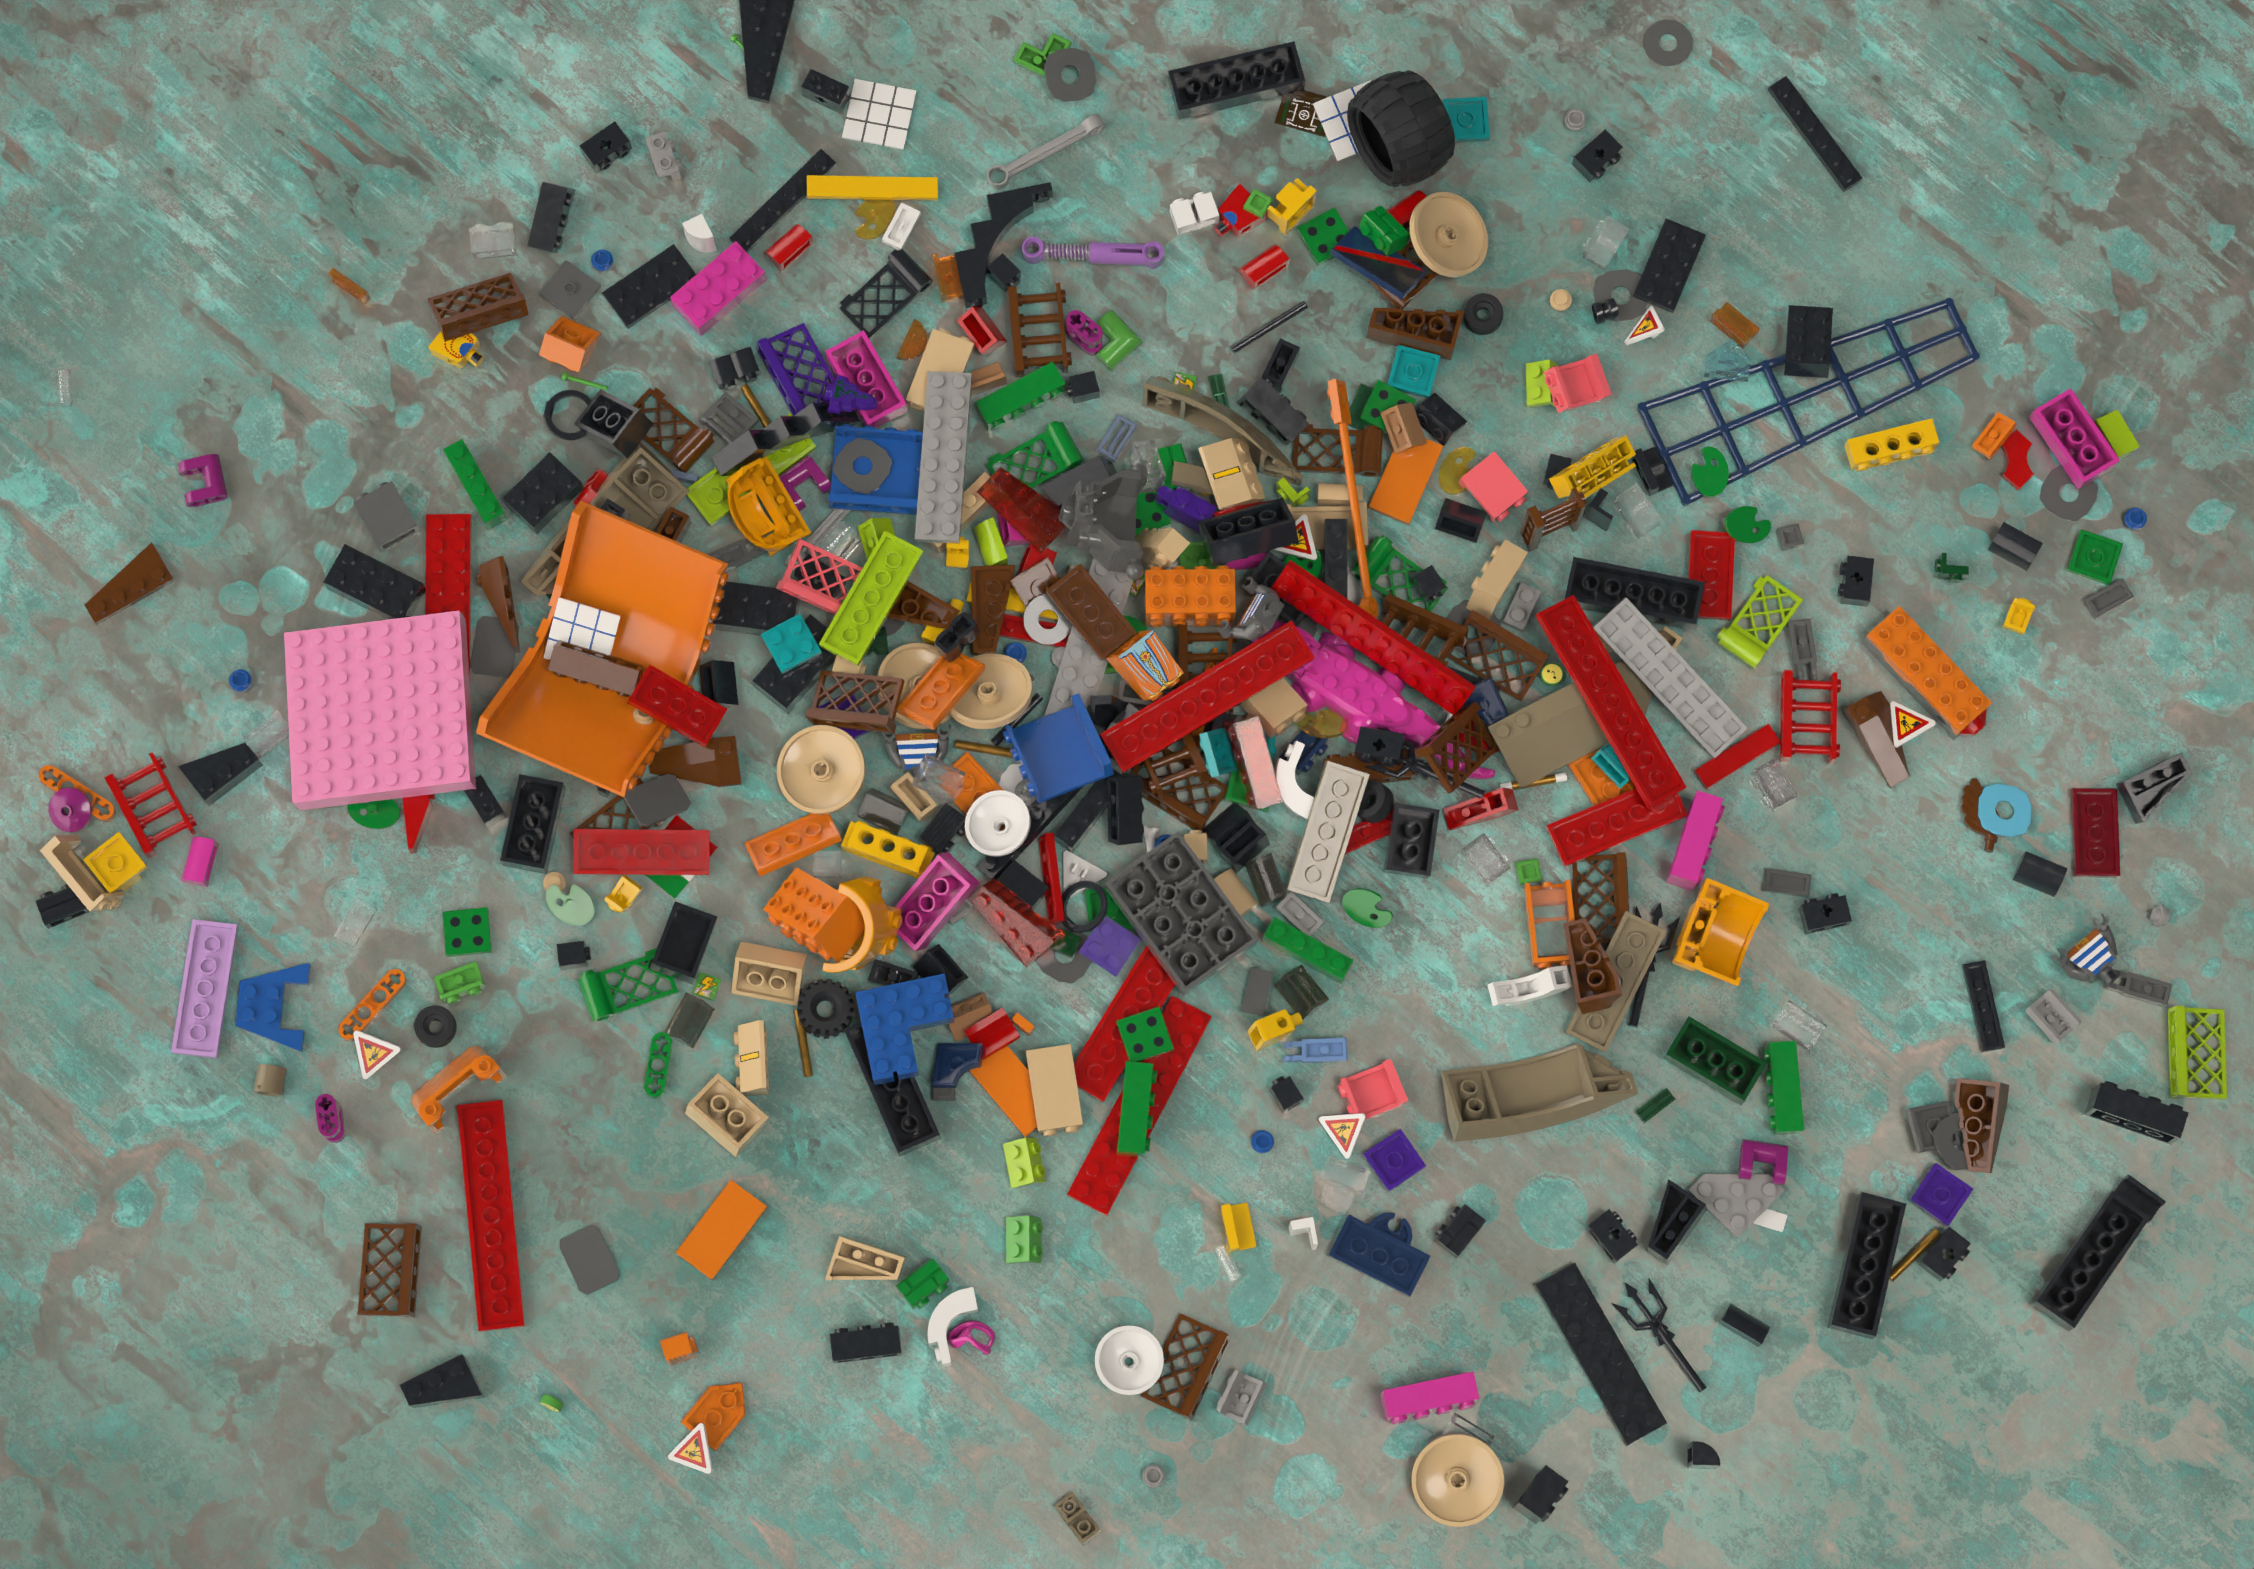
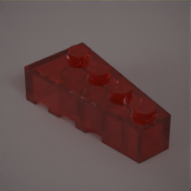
[977,467,1065,553]
[1223,713,1283,810]
[968,878,1066,968]

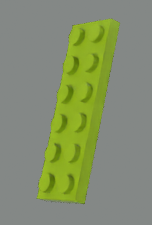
[686,413,817,527]
[819,531,924,667]

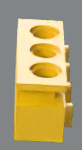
[1844,418,1940,472]
[1549,435,1636,501]
[841,820,935,879]

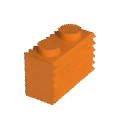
[660,1332,699,1366]

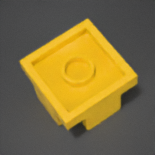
[1267,178,1317,236]
[83,832,148,893]

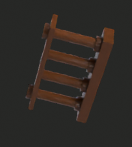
[1008,283,1072,377]
[1520,487,1587,552]
[1382,593,1469,666]
[1178,622,1237,713]
[1142,734,1210,800]

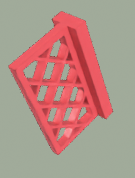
[776,539,863,615]

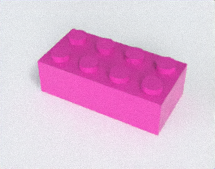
[670,241,767,336]
[825,330,908,428]
[2029,388,2120,490]
[1666,790,1725,891]
[895,852,980,951]
[1381,1371,1480,1425]

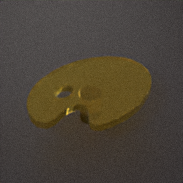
[855,200,895,240]
[1439,447,1476,495]
[1297,709,1346,738]

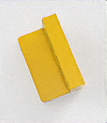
[1221,1203,1256,1253]

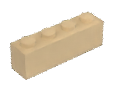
[926,472,1001,554]

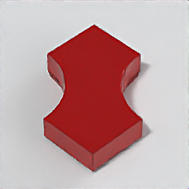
[2001,429,2034,491]
[573,469,608,506]

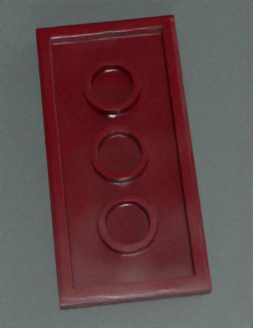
[2071,788,2120,878]

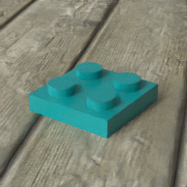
[1443,97,1490,142]
[1388,345,1440,398]
[761,614,822,674]
[1199,727,1237,778]

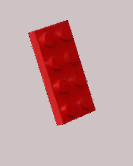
[1688,530,1735,621]
[627,664,727,748]

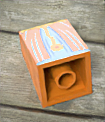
[1106,630,1184,701]

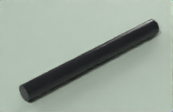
[1230,301,1308,354]

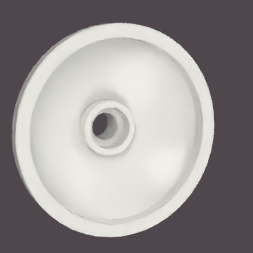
[965,790,1031,857]
[1095,1326,1164,1395]

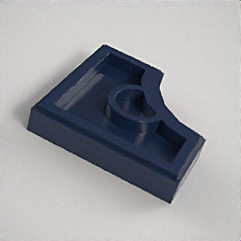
[1462,677,1510,726]
[932,1043,984,1088]

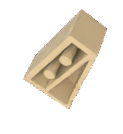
[1135,528,1190,570]
[1466,539,1528,620]
[825,1235,907,1280]

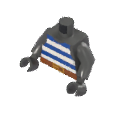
[1217,576,1284,641]
[882,723,951,785]
[2051,913,2119,985]

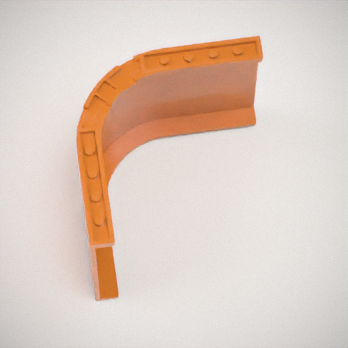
[476,501,729,797]

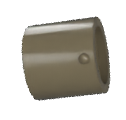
[253,1064,287,1097]

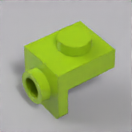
[1276,477,1310,507]

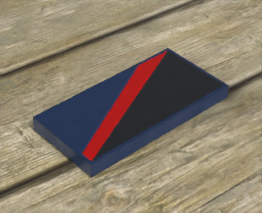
[1330,226,1427,300]

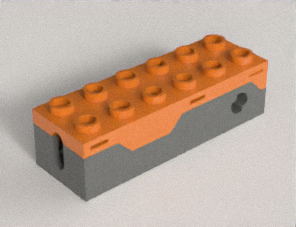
[1862,606,1992,740]

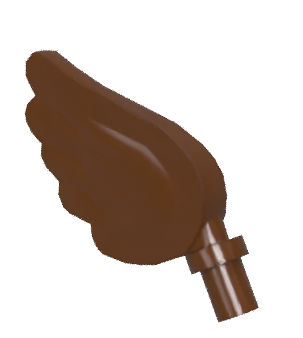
[1961,778,2000,853]

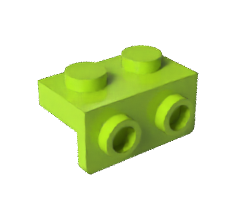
[1526,359,1559,408]
[1003,1137,1045,1188]

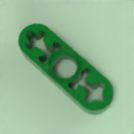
[644,1032,673,1099]

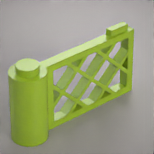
[1717,575,1803,669]

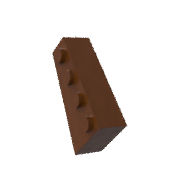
[1366,308,1464,360]

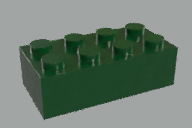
[1663,1016,1767,1105]

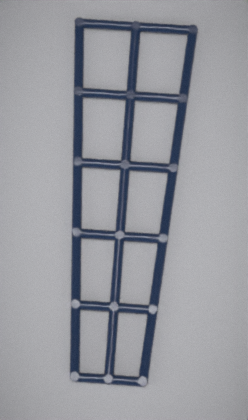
[1637,298,1980,506]

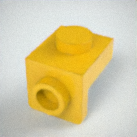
[946,537,970,568]
[2002,598,2036,635]
[604,875,643,913]

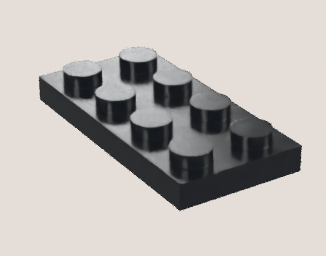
[1633,218,1706,313]
[602,244,697,329]

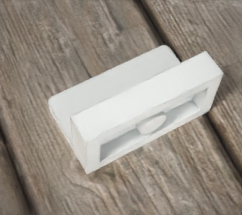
[1289,1217,1318,1250]

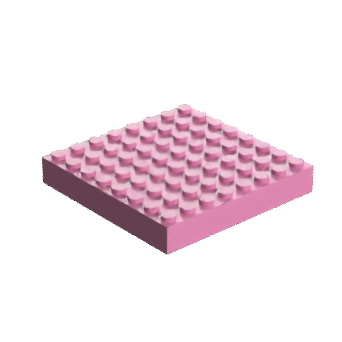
[284,611,476,810]

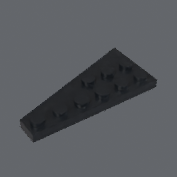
[739,0,795,104]

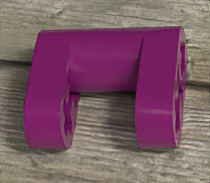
[1066,310,1103,356]
[178,454,228,507]
[779,455,831,512]
[315,1094,346,1143]
[1738,1139,1788,1185]

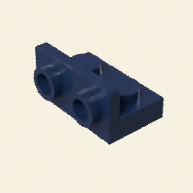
[1279,724,1329,775]

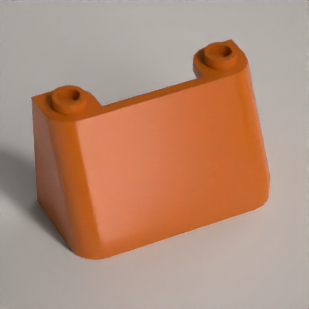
[411,1046,507,1134]

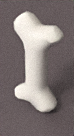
[1143,825,1159,853]

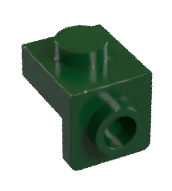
[1935,553,1969,583]

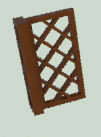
[428,272,529,341]
[1447,609,1549,701]
[805,670,905,734]
[1414,701,1499,794]
[1131,748,1227,831]
[1572,852,1630,945]
[358,1223,422,1318]
[1141,1313,1231,1421]

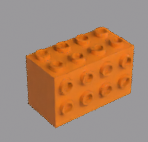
[1145,566,1236,628]
[763,867,865,963]

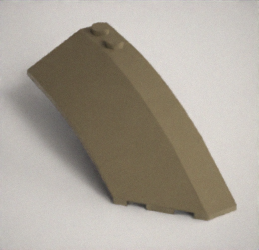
[1143,376,1303,486]
[520,442,690,596]
[1488,661,1653,789]
[1441,1042,1638,1142]

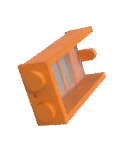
[1523,879,1575,970]

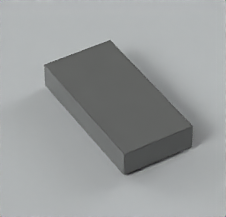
[2084,578,2134,619]
[1763,868,1811,898]
[1241,967,1273,1017]

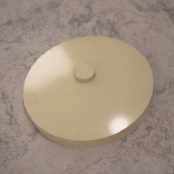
[1409,192,1488,278]
[876,643,952,729]
[949,654,1033,729]
[777,725,866,815]
[1411,1433,1504,1527]

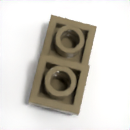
[1171,461,1214,495]
[1054,1492,1102,1546]

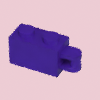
[1155,486,1217,533]

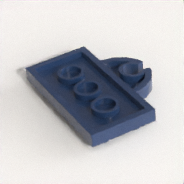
[1328,1212,1430,1297]

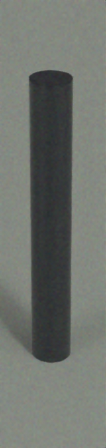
[990,693,1043,746]

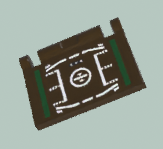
[1275,90,1327,137]

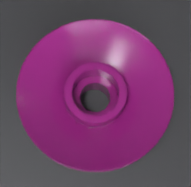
[49,787,92,832]

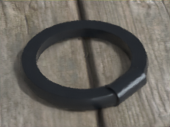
[543,390,592,440]
[1061,881,1108,933]

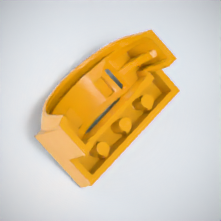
[726,456,811,557]

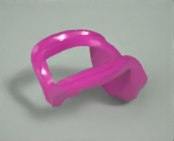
[948,1321,995,1355]

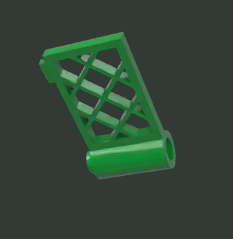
[986,421,1084,498]
[1351,535,1448,612]
[578,948,678,1023]

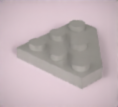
[1688,1174,1785,1239]

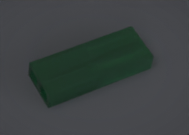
[1208,373,1230,408]
[1635,1088,1676,1124]

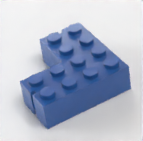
[855,974,954,1085]

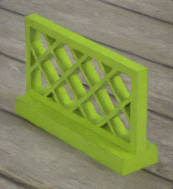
[2168,1006,2227,1100]

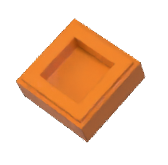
[1012,1012,1035,1036]

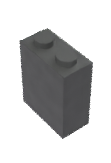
[353,481,420,552]

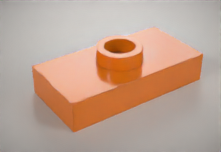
[1972,412,2017,460]

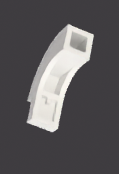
[1274,741,1314,819]
[1488,965,1572,1006]
[928,1287,978,1366]

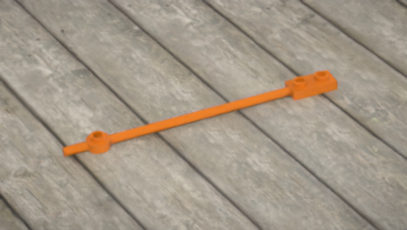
[1327,379,1378,618]

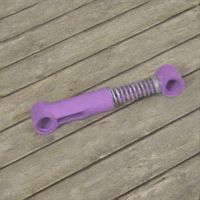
[1022,236,1164,269]

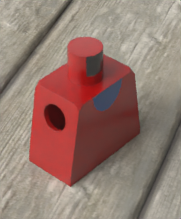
[1214,184,1268,237]

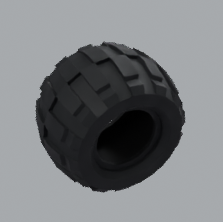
[1347,70,1455,188]

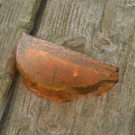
[897,319,928,361]

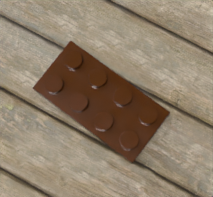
[1045,563,1137,661]

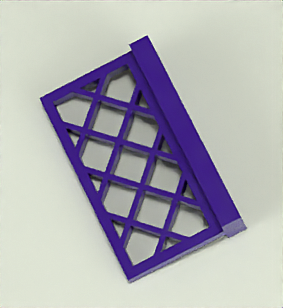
[756,323,835,416]

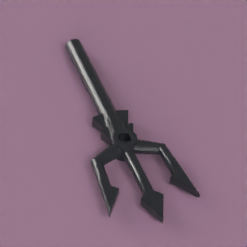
[1365,728,1485,799]
[1629,902,1680,1028]
[1612,1278,1707,1393]

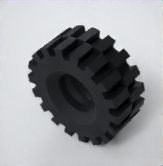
[797,979,854,1039]

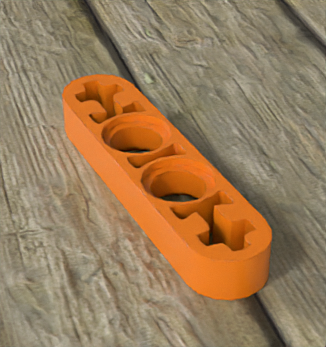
[39,765,116,822]
[338,969,407,1041]

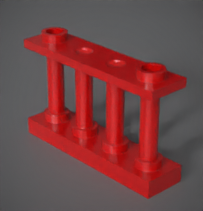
[1780,670,1841,764]
[104,752,197,859]

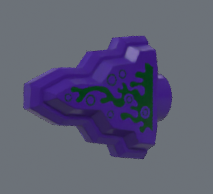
[824,374,878,414]

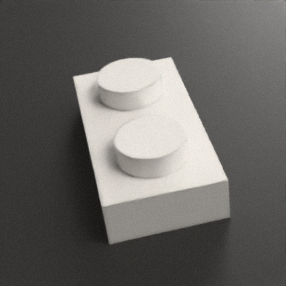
[882,202,921,250]

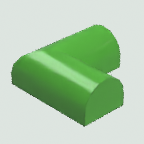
[1014,33,1072,77]
[1096,310,1143,371]

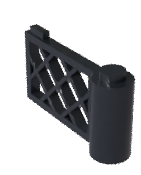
[839,249,933,340]

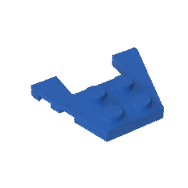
[236,963,311,1052]

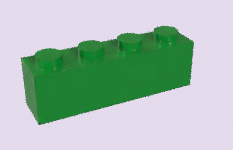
[975,362,1066,431]
[443,439,507,530]
[1263,917,1353,984]
[1763,1041,1804,1135]
[1117,1061,1157,1157]

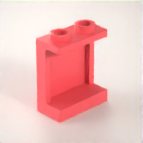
[1544,354,1612,413]
[1458,451,1528,523]
[1338,1059,1408,1120]

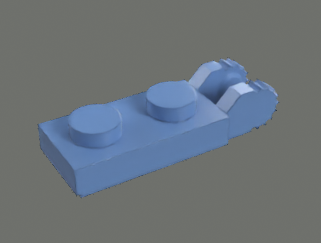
[1283,1038,1348,1063]

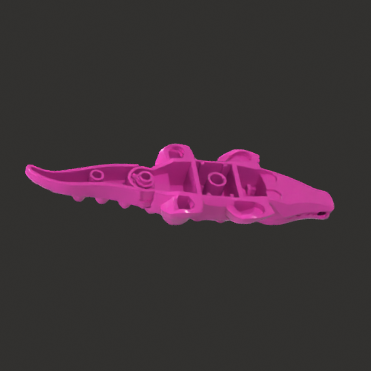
[1238,615,1495,780]

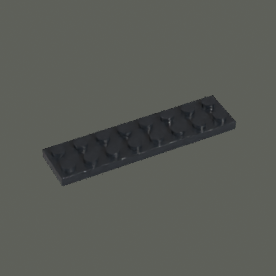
[1535,1263,1667,1446]

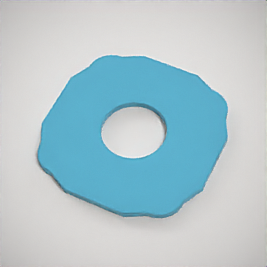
[1978,784,2031,837]

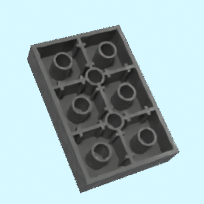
[1104,831,1258,996]

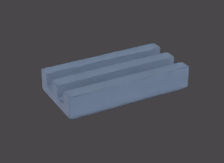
[1096,414,1138,463]

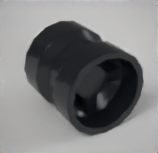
[1592,298,1619,325]

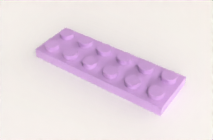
[171,919,239,1059]

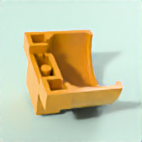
[822,876,902,973]
[1672,878,1769,986]

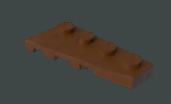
[85,542,174,625]
[971,565,1015,655]

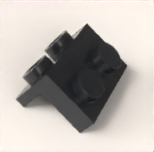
[1416,393,1467,446]

